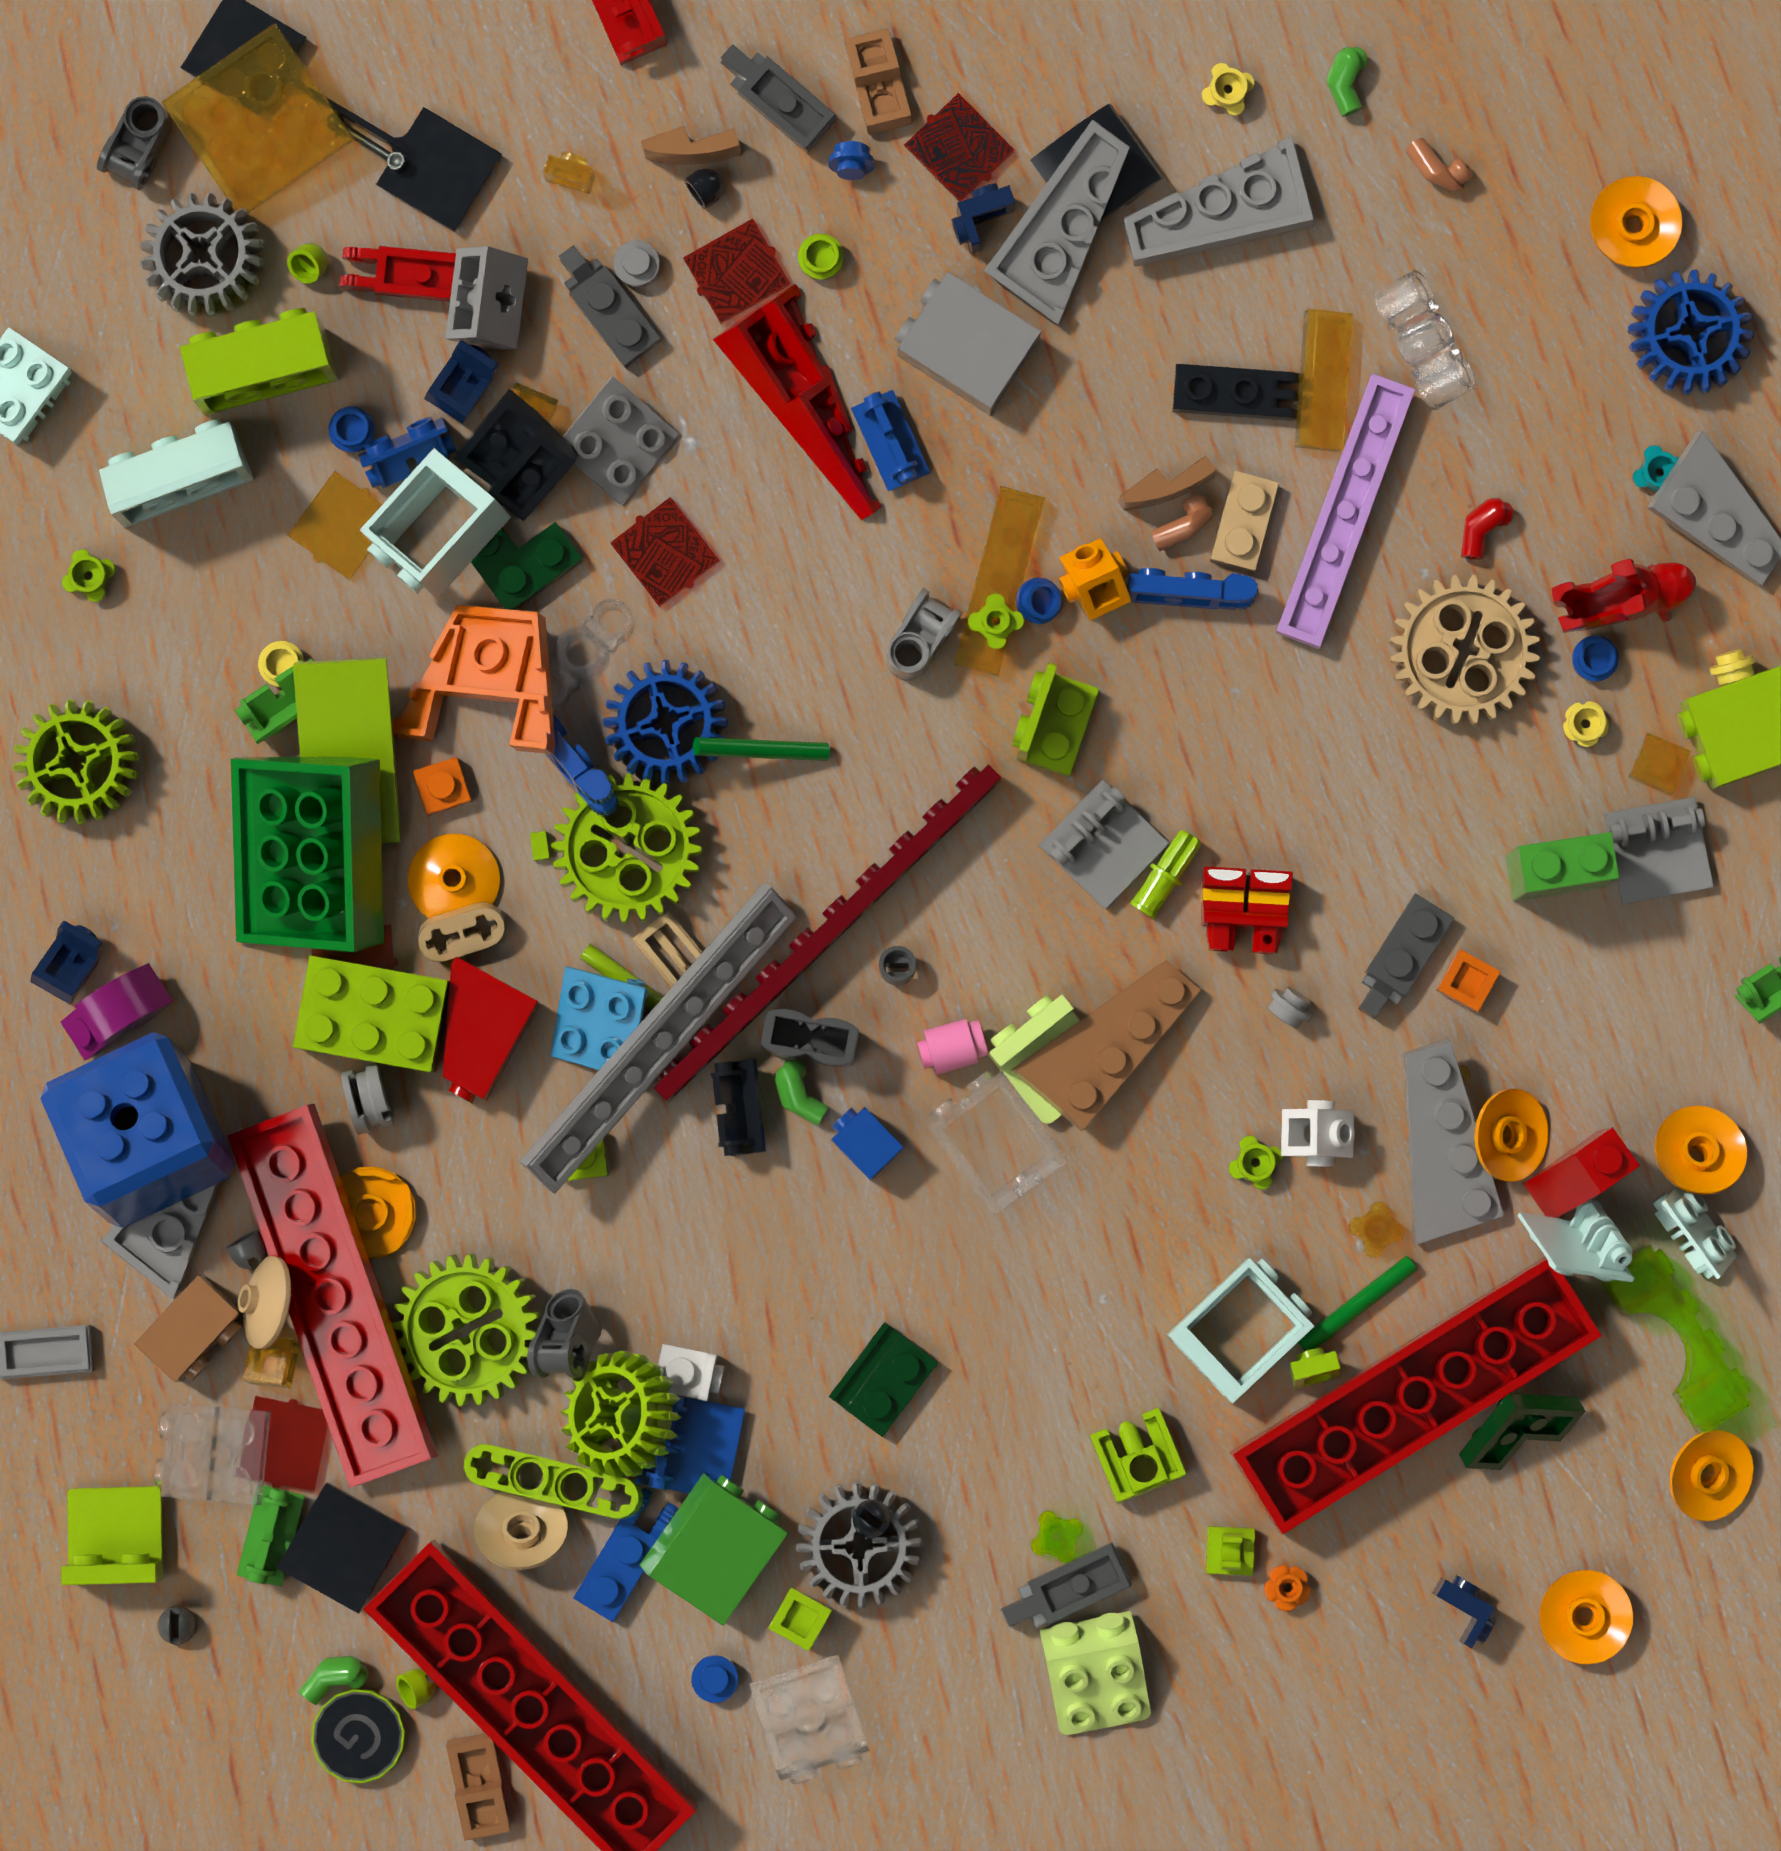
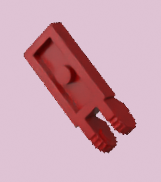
[339,246,456,302]

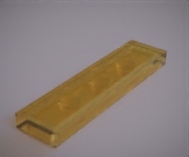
[954,486,1045,677]

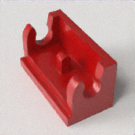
[592,0,666,65]

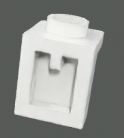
[658,1344,724,1401]

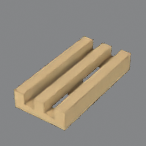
[632,910,702,988]

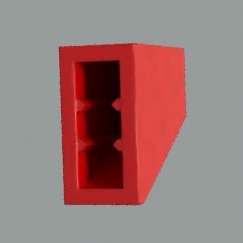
[442,957,541,1104]
[1523,1127,1640,1218]

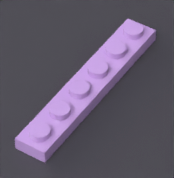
[1276,373,1415,649]

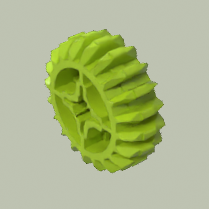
[13,699,140,825]
[559,1351,682,1479]

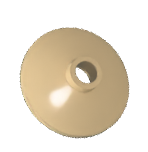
[238,1256,291,1349]
[474,1487,568,1570]

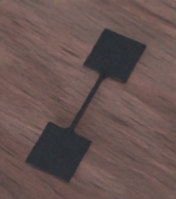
[180,0,502,232]

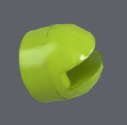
[287,243,329,284]
[396,1668,436,1710]

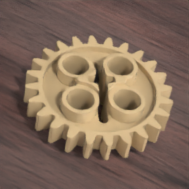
[1388,575,1540,725]

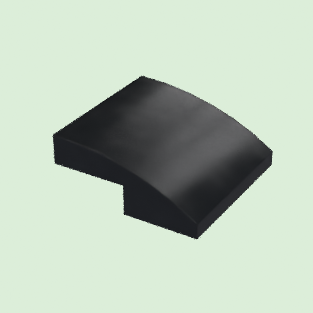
[1030,104,1164,225]
[454,389,577,521]
[277,1482,409,1614]

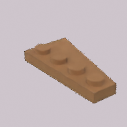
[1011,960,1201,1131]

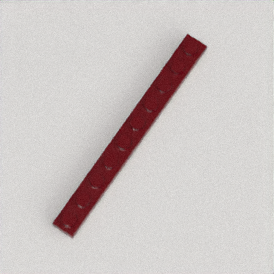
[654,764,1001,1103]

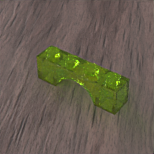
[1600,1245,1751,1434]

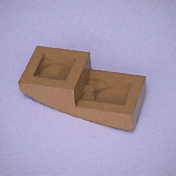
[844,28,912,135]
[641,126,741,165]
[1118,455,1216,510]
[446,1733,511,1841]

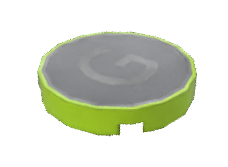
[311,1689,405,1783]

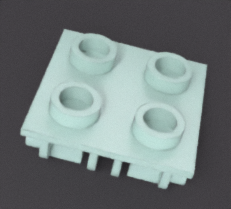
[0,327,72,446]
[1652,1187,1737,1279]
[1517,1199,1635,1282]

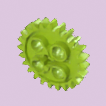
[551,773,703,925]
[392,1253,542,1406]

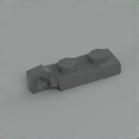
[721,44,837,153]
[559,245,661,368]
[1358,893,1454,1019]
[1001,1542,1132,1627]

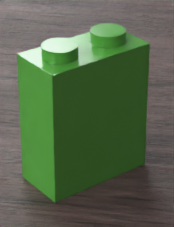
[1506,832,1619,901]
[639,1473,788,1626]

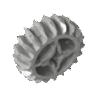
[140,193,265,317]
[796,1481,923,1609]

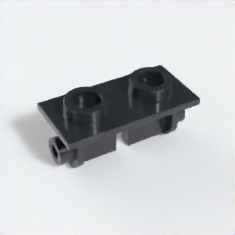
[710,1059,766,1156]

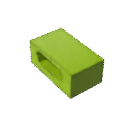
[530,831,550,861]

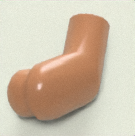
[1406,138,1473,191]
[1151,494,1213,551]

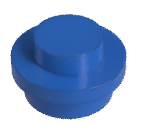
[828,141,875,180]
[328,406,375,453]
[1016,578,1061,624]
[1572,635,1619,682]
[691,1655,738,1703]

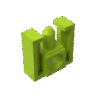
[1090,1407,1187,1505]

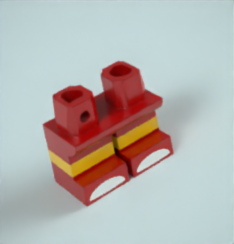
[1201,866,1293,955]

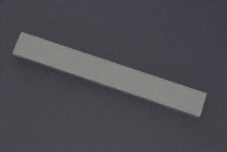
[519,883,798,1195]

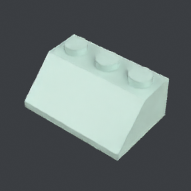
[99,419,254,528]

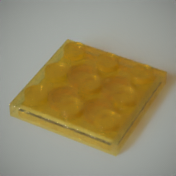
[162,23,355,214]

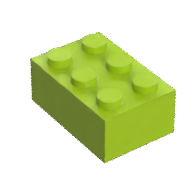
[179,308,338,416]
[293,955,450,1073]

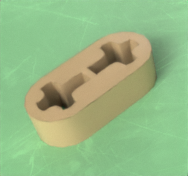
[418,902,505,962]

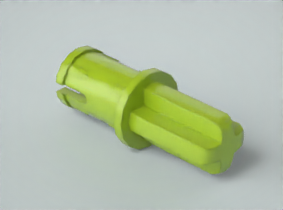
[1130,830,1201,919]

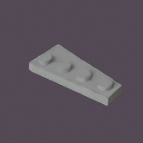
[984,120,1130,325]
[1123,136,1314,267]
[1403,1038,1504,1245]

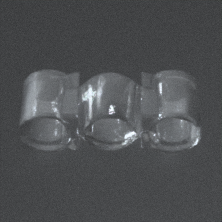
[1374,270,1476,410]
[548,598,635,711]

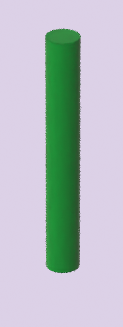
[693,737,830,761]
[1297,1255,1418,1351]

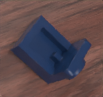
[951,183,1015,254]
[424,340,499,424]
[30,921,103,1004]
[1432,1575,1496,1649]

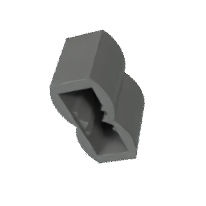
[761,1009,859,1067]

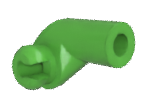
[1327,47,1368,117]
[775,1060,829,1126]
[298,1656,369,1705]

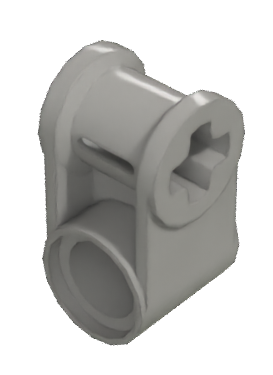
[887,588,963,680]

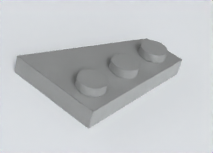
[1647,430,1781,586]
[101,1183,219,1299]

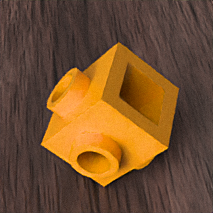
[1058,538,1132,621]

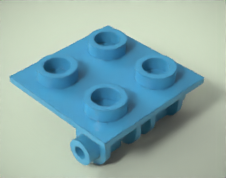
[550,966,649,1070]

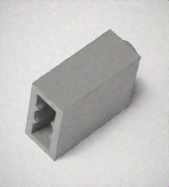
[895,272,1041,416]

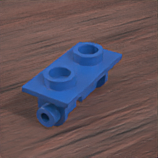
[851,390,930,492]
[358,417,457,489]

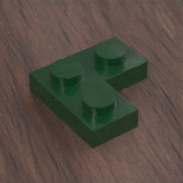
[471,522,583,610]
[1459,1393,1586,1470]

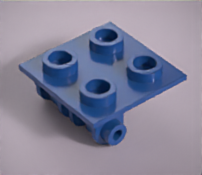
[635,1395,745,1493]

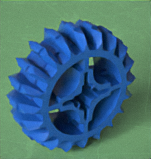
[1627,270,1754,395]
[603,660,729,786]

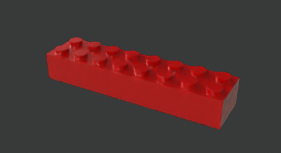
[1229,1257,1602,1535]
[363,1539,698,1851]

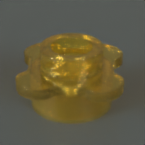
[1349,1202,1404,1257]

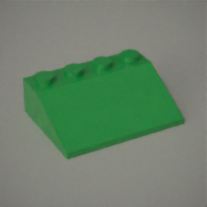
[231,757,384,952]

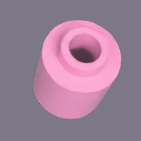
[917,1018,988,1075]

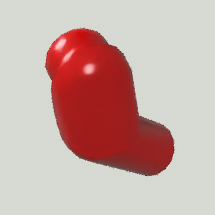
[1461,498,1514,560]

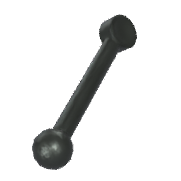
[327,114,407,172]

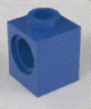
[831,1107,904,1181]

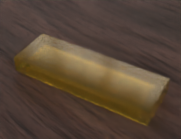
[1295,308,1353,452]

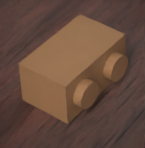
[134,1275,243,1382]

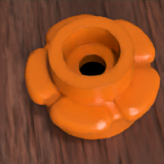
[1264,1565,1311,1611]

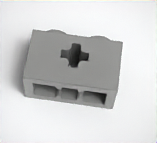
[445,246,528,351]

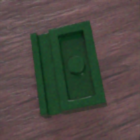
[828,1322,938,1437]

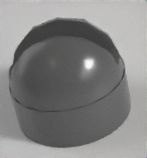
[879,946,916,986]
[226,1230,267,1270]
[158,1606,197,1645]

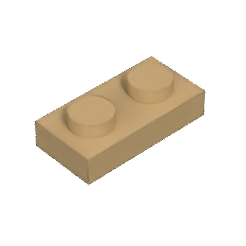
[1210,470,1279,573]

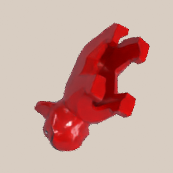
[1552,559,1696,633]

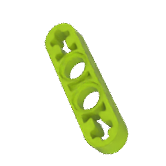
[464,1444,643,1519]

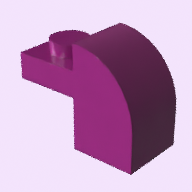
[60,963,173,1061]

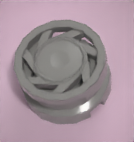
[341,1063,395,1135]

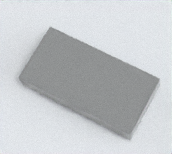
[0,1325,94,1379]

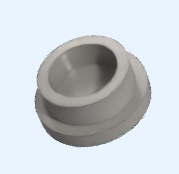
[613,240,660,287]
[1268,987,1313,1029]

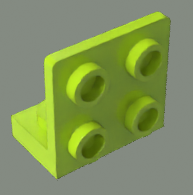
[1012,662,1099,777]
[61,1486,163,1585]

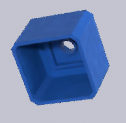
[40,1032,235,1228]

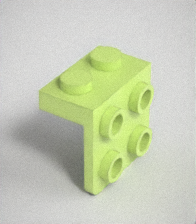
[988,994,1080,1124]
[1039,1611,1151,1735]

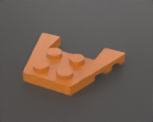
[392,605,555,755]

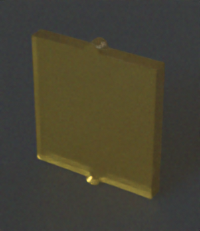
[287,471,382,580]

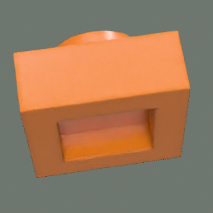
[413,757,472,816]
[1436,949,1501,1013]

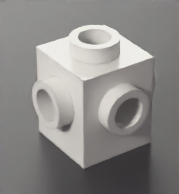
[1281,1100,1355,1167]

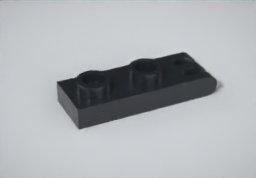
[1172,364,1300,421]

